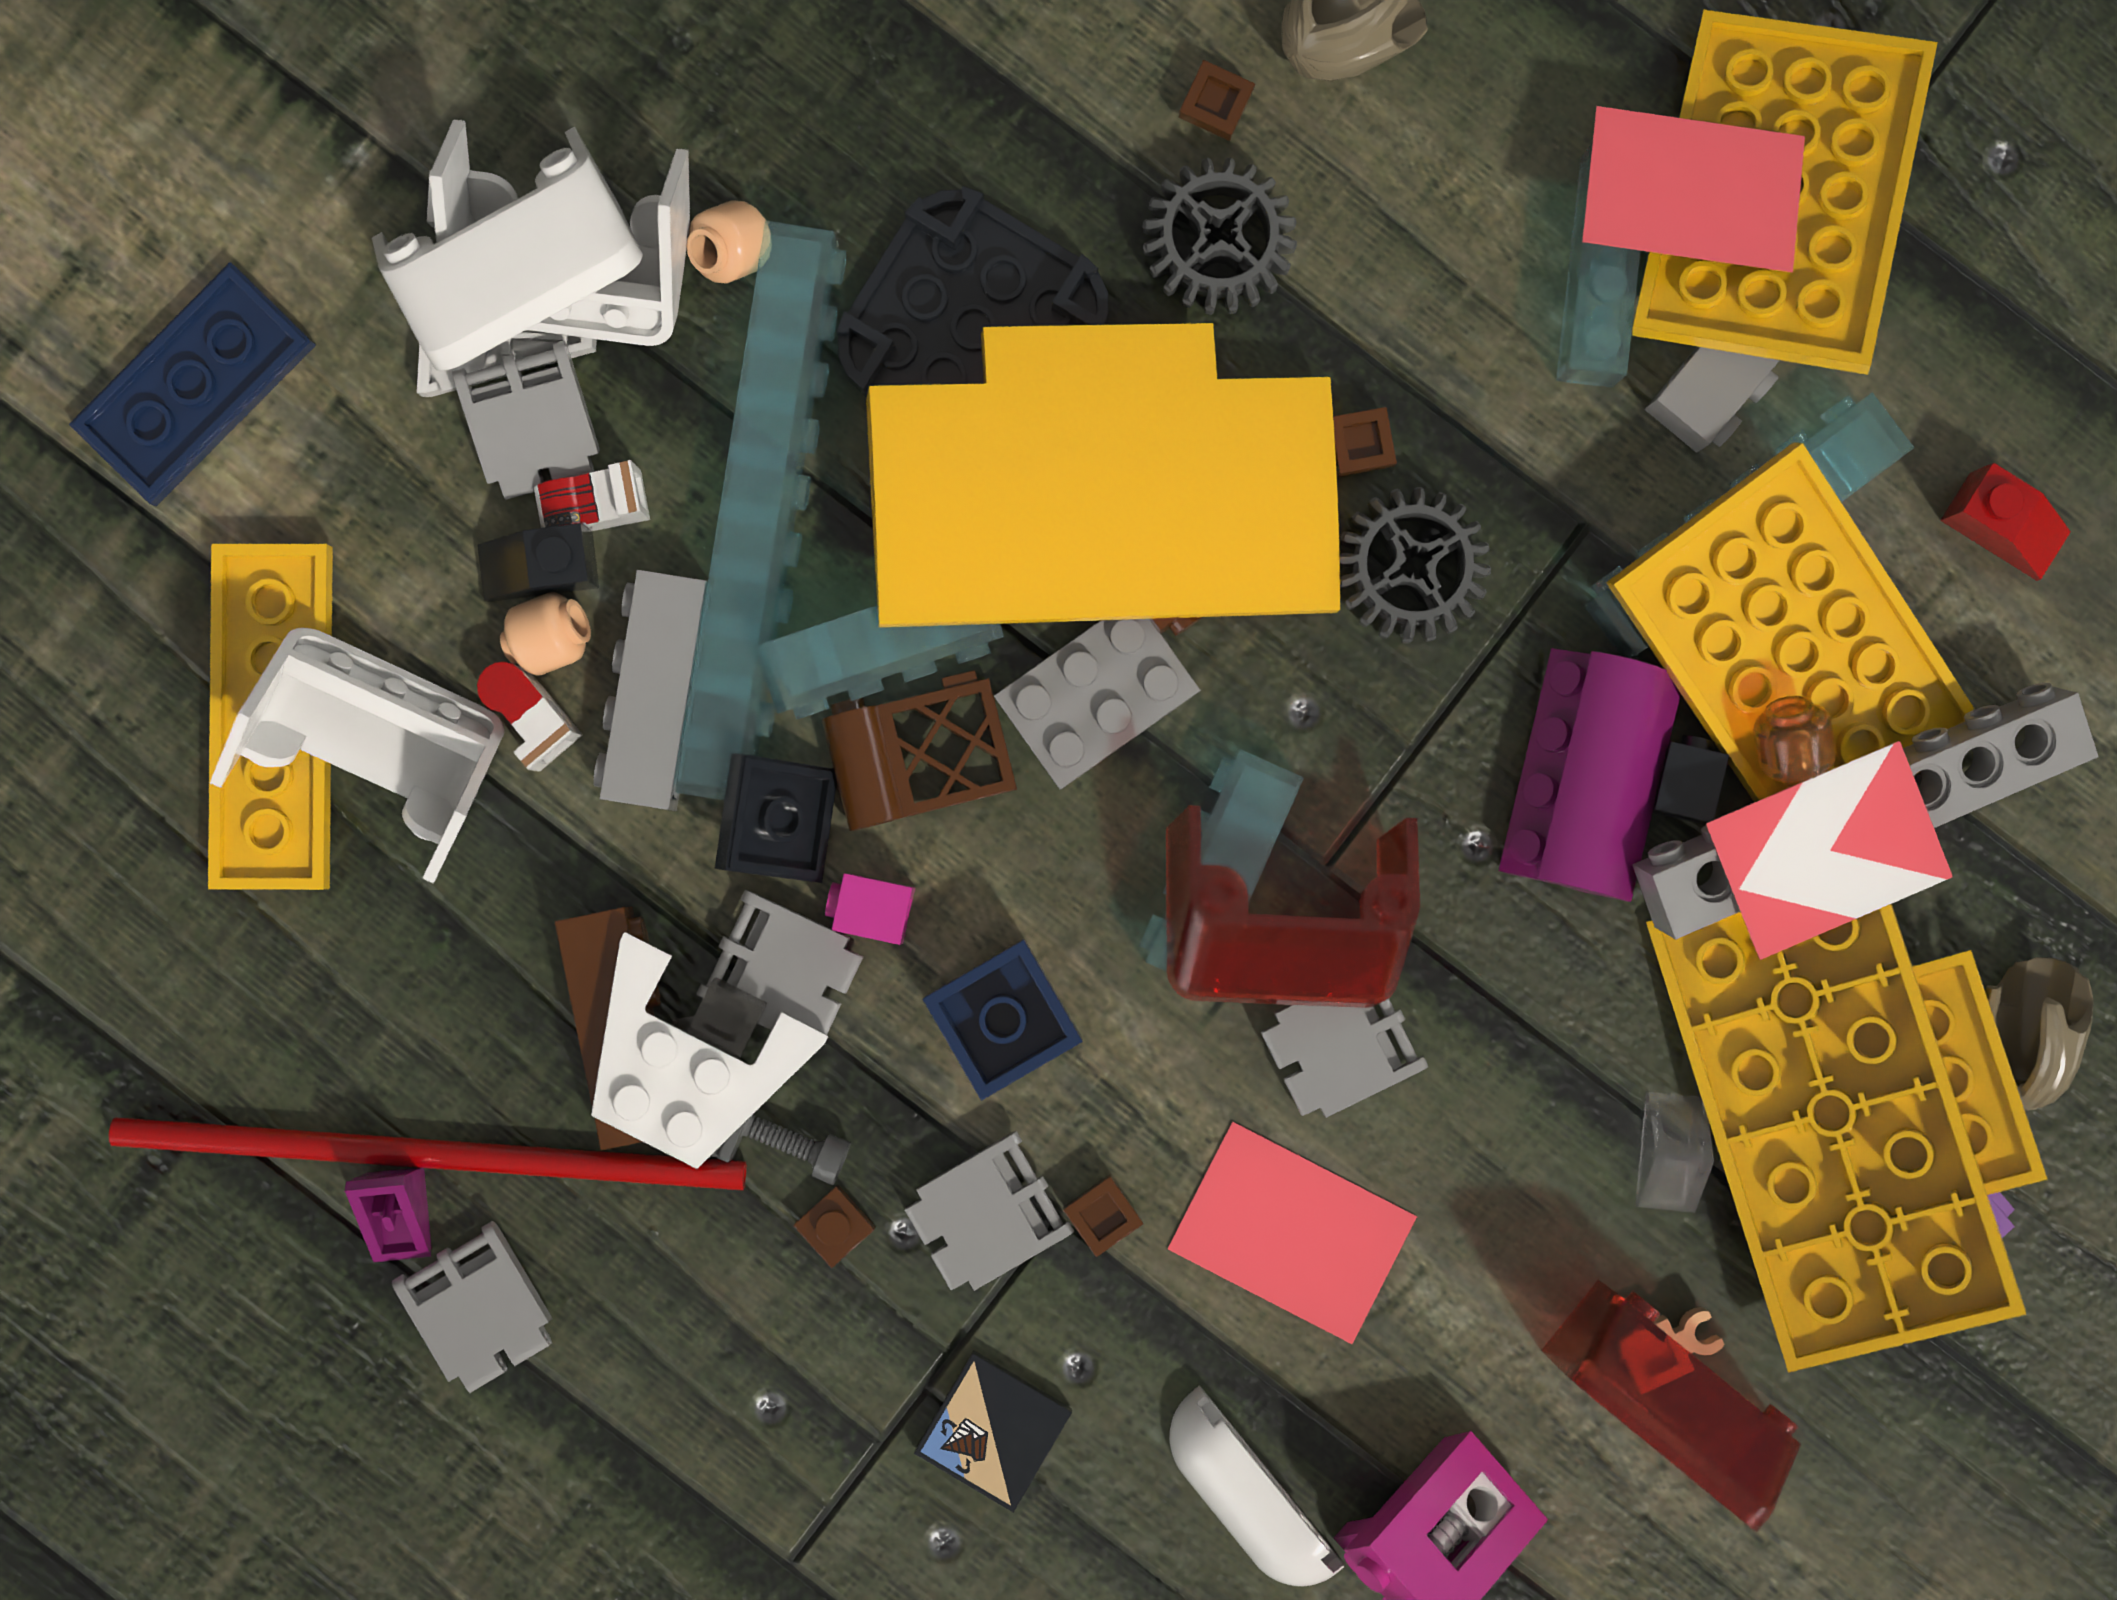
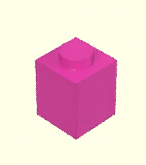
[825,873,915,945]

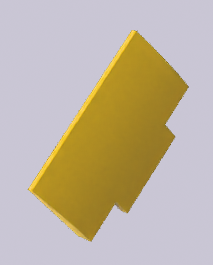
[866,323,1340,628]
[1646,904,2048,1373]

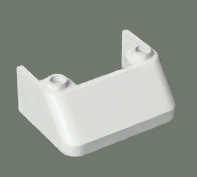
[429,119,690,346]
[372,127,643,371]
[210,628,505,883]

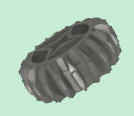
[1142,157,1297,315]
[1339,487,1491,644]

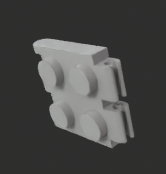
[452,340,600,500]
[696,889,863,1035]
[1261,963,1428,1118]
[905,1131,1074,1291]
[392,1221,553,1393]

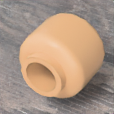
[686,201,772,283]
[500,592,591,676]

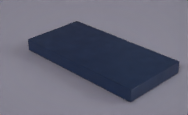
[69,262,316,507]

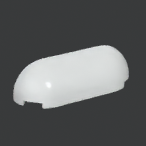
[1170,1385,1345,1586]

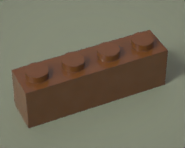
[555,907,661,1150]

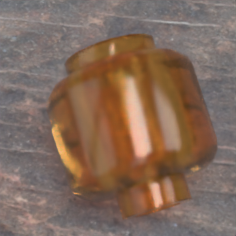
[1753,696,1837,787]

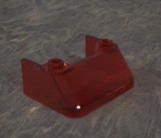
[1166,805,1420,1008]
[1541,1279,1802,1533]

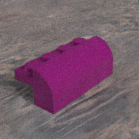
[1498,648,1681,902]

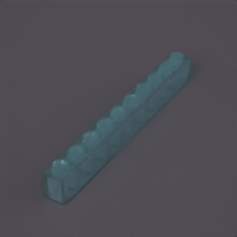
[675,221,846,800]

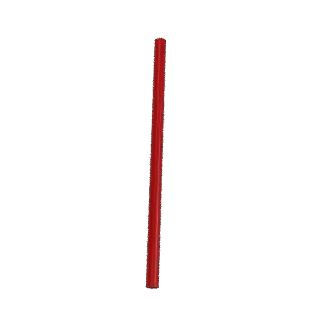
[109,1117,747,1190]

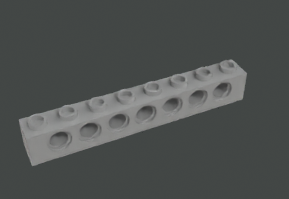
[1632,683,2099,940]

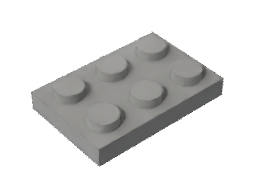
[994,619,1201,790]

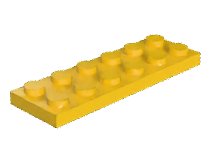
[208,544,333,890]

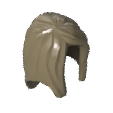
[1281,0,1428,81]
[1984,957,2093,1111]

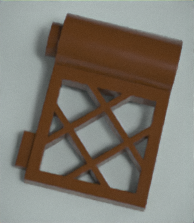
[822,670,1017,831]

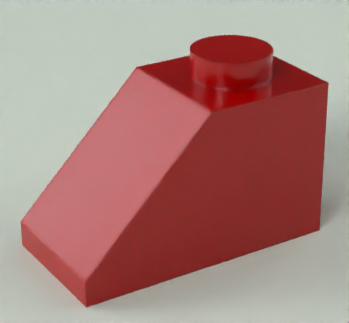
[1940,462,2071,581]

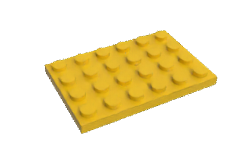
[1632,10,1938,375]
[1606,442,1975,803]

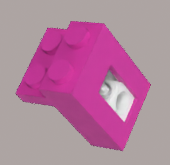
[1334,1431,1548,1600]

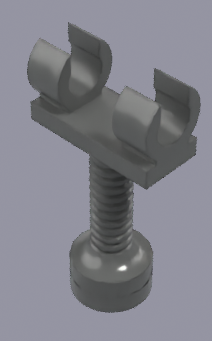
[712,1114,851,1185]

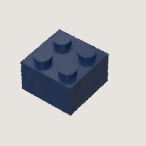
[922,938,1083,1101]

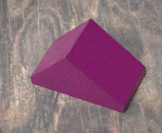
[345,1167,432,1262]

